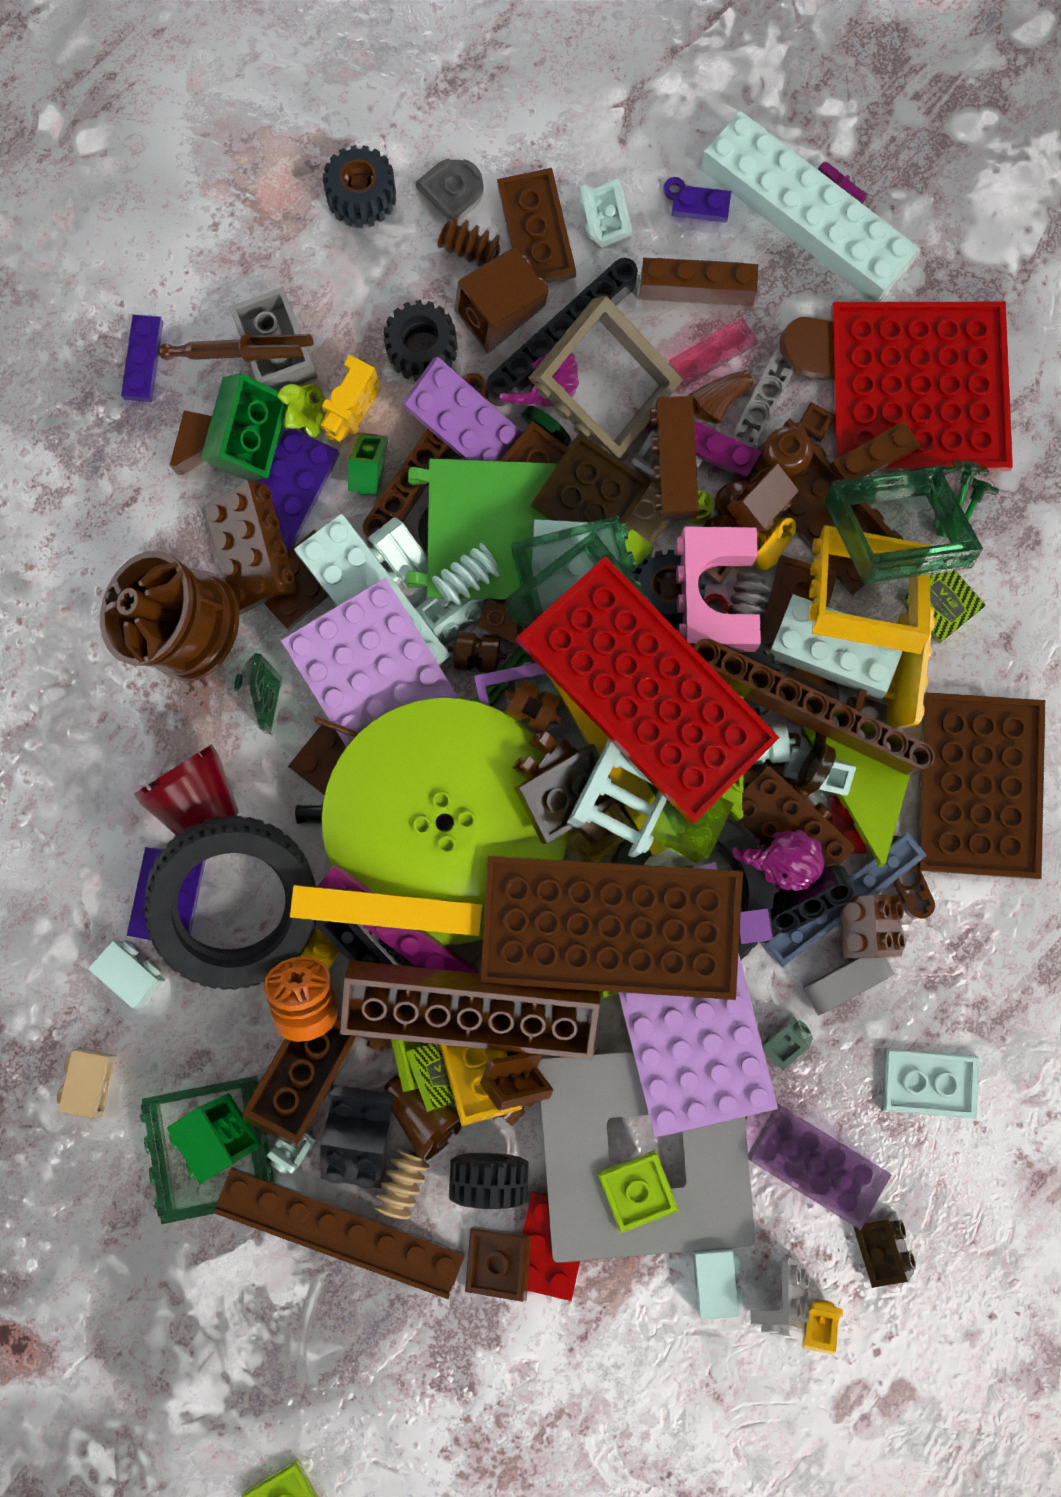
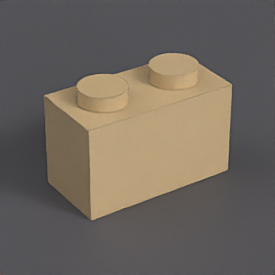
[57,1048,117,1119]

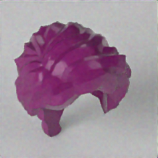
[499,353,579,407]
[731,830,825,891]

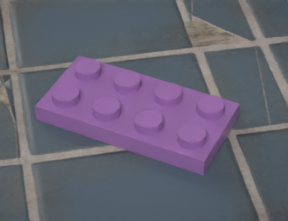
[401,357,523,461]

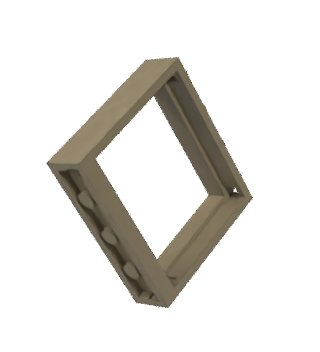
[529,296,683,459]

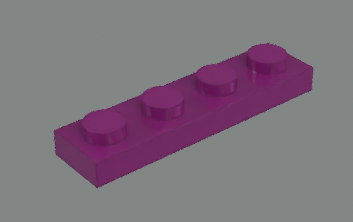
[645,420,762,480]

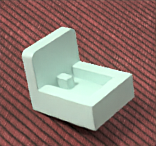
[266,1131,317,1174]

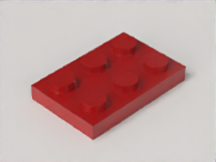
[522,1191,580,1301]

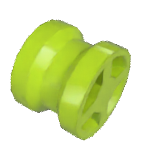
[687,490,714,525]

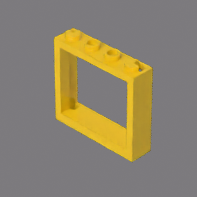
[808,525,930,654]

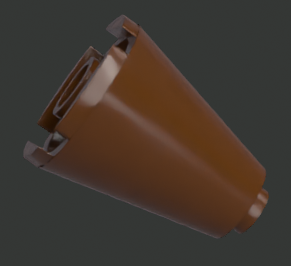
[384,1075,463,1161]

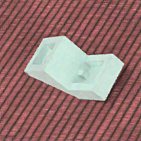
[782,745,856,796]

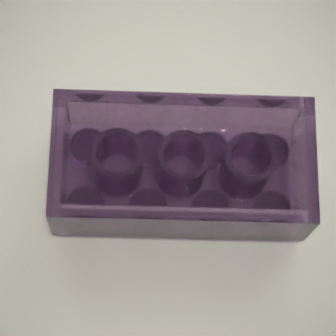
[748,1103,892,1230]

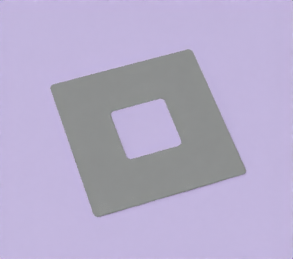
[538,1052,755,1263]

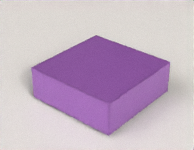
[739,909,773,944]

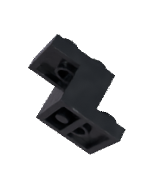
[320,1084,393,1189]

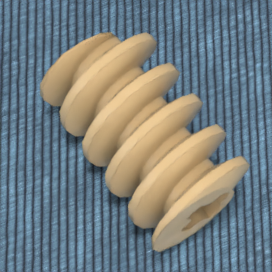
[372,1146,430,1219]

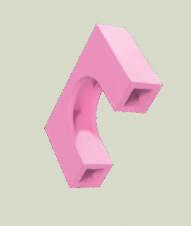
[675,527,761,652]

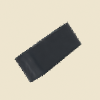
[770,865,854,933]

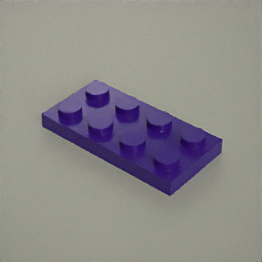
[259,428,340,552]

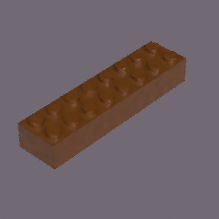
[340,960,600,1060]

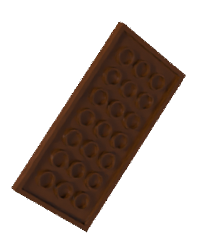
[481,856,743,1000]

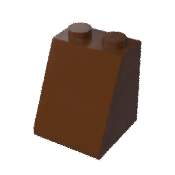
[454,247,549,354]

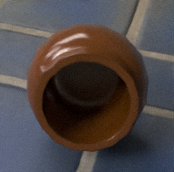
[763,426,813,477]

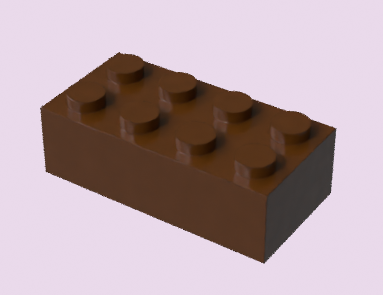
[242,1020,358,1149]

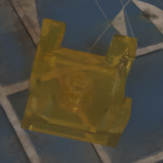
[565,802,637,862]

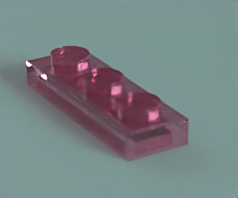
[669,317,758,388]

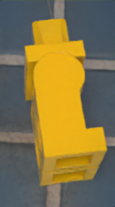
[320,354,382,445]

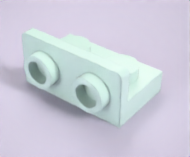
[416,598,485,645]

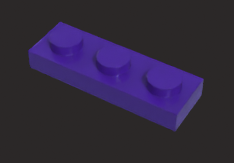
[121,314,163,402]

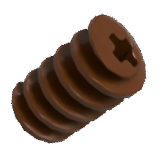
[437,215,501,267]

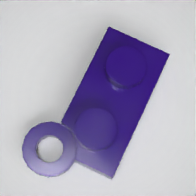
[663,177,731,223]

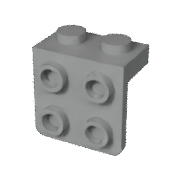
[751,1257,810,1336]

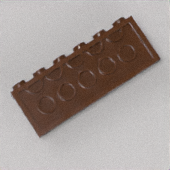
[749,418,904,596]

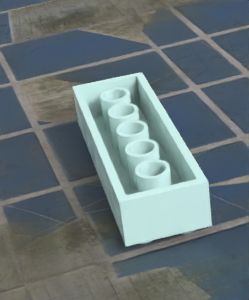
[294,514,451,667]

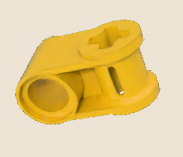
[753,516,796,570]

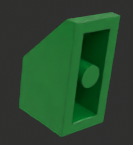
[348,434,388,495]

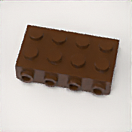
[204,481,296,615]

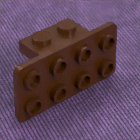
[739,767,854,868]

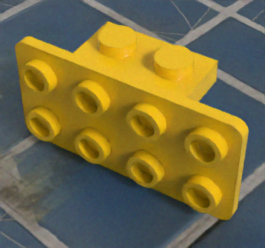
[865,606,935,729]

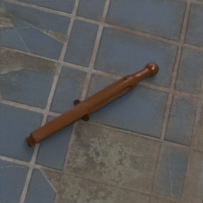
[158,334,314,362]

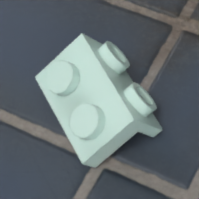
[579,179,633,248]

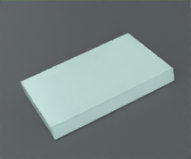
[882,1048,979,1119]

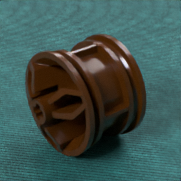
[100,551,239,681]

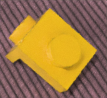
[802,1300,843,1355]

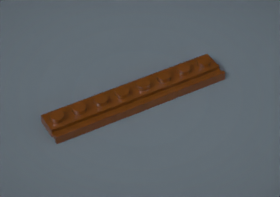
[213,1167,465,1299]

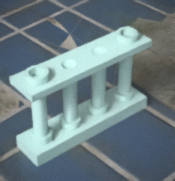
[567,739,667,858]

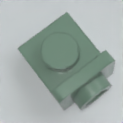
[762,1016,813,1070]

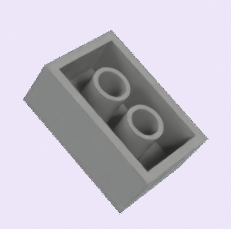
[229,287,318,391]

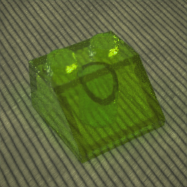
[650,796,734,863]

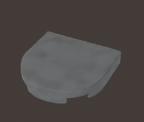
[416,159,484,221]

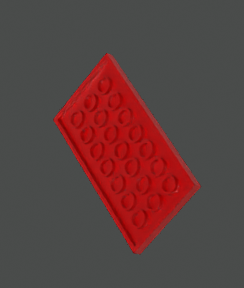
[515,556,780,825]

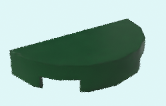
[520,405,572,447]

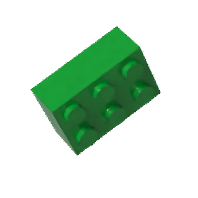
[200,373,287,481]
[167,1093,261,1185]

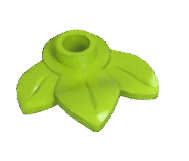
[277,384,324,438]

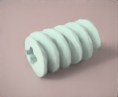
[432,543,500,605]

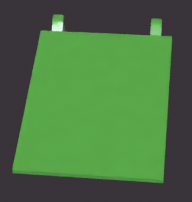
[406,459,558,601]

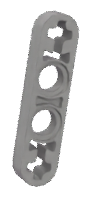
[732,351,794,449]

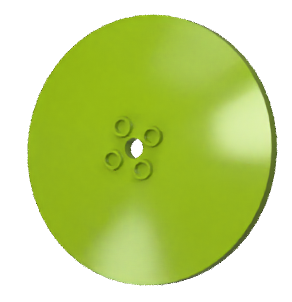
[322,698,568,945]

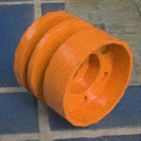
[264,957,338,1042]

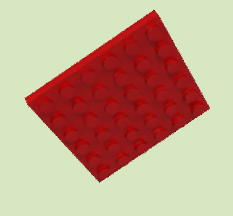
[831,301,1013,471]

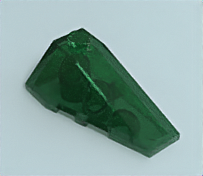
[234,653,283,735]

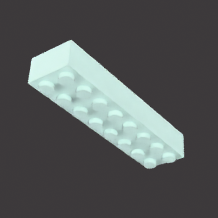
[701,111,920,302]

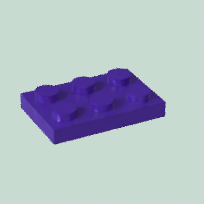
[126,847,206,940]

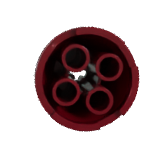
[134,744,239,835]

